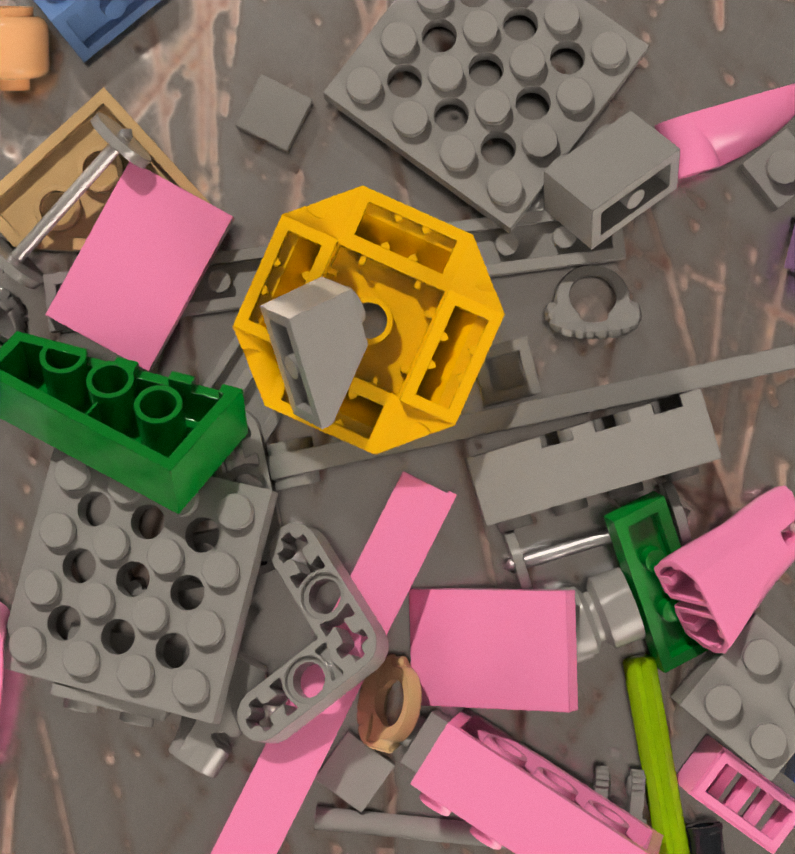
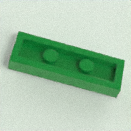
[603,491,708,673]

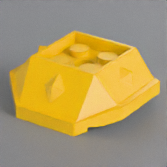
[233,185,505,455]

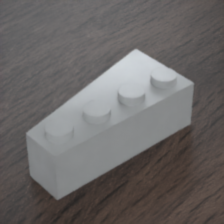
[464,389,722,533]

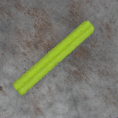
[623,654,690,854]

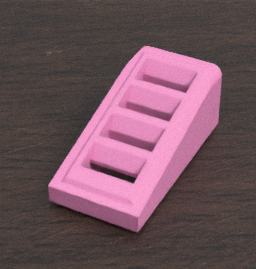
[676,735,795,854]

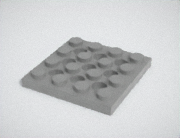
[323,0,649,234]
[4,448,278,724]

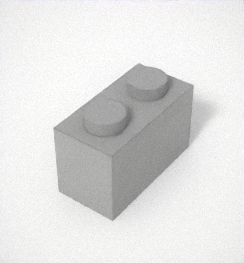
[544,111,680,249]

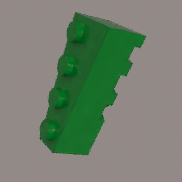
[0,331,248,514]

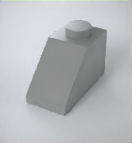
[260,277,368,429]

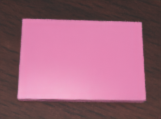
[45,161,235,372]
[409,588,578,713]

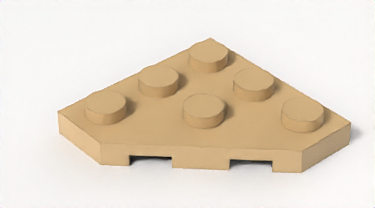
[0,87,211,252]

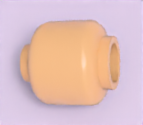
[0,6,50,91]

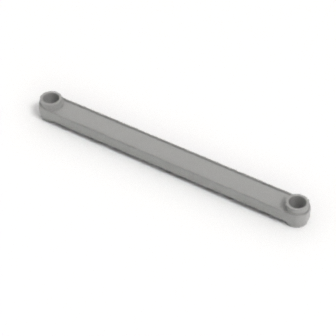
[266,344,795,491]

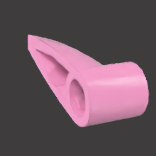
[654,83,795,180]

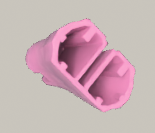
[654,486,795,653]

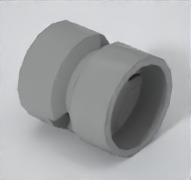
[557,567,646,663]

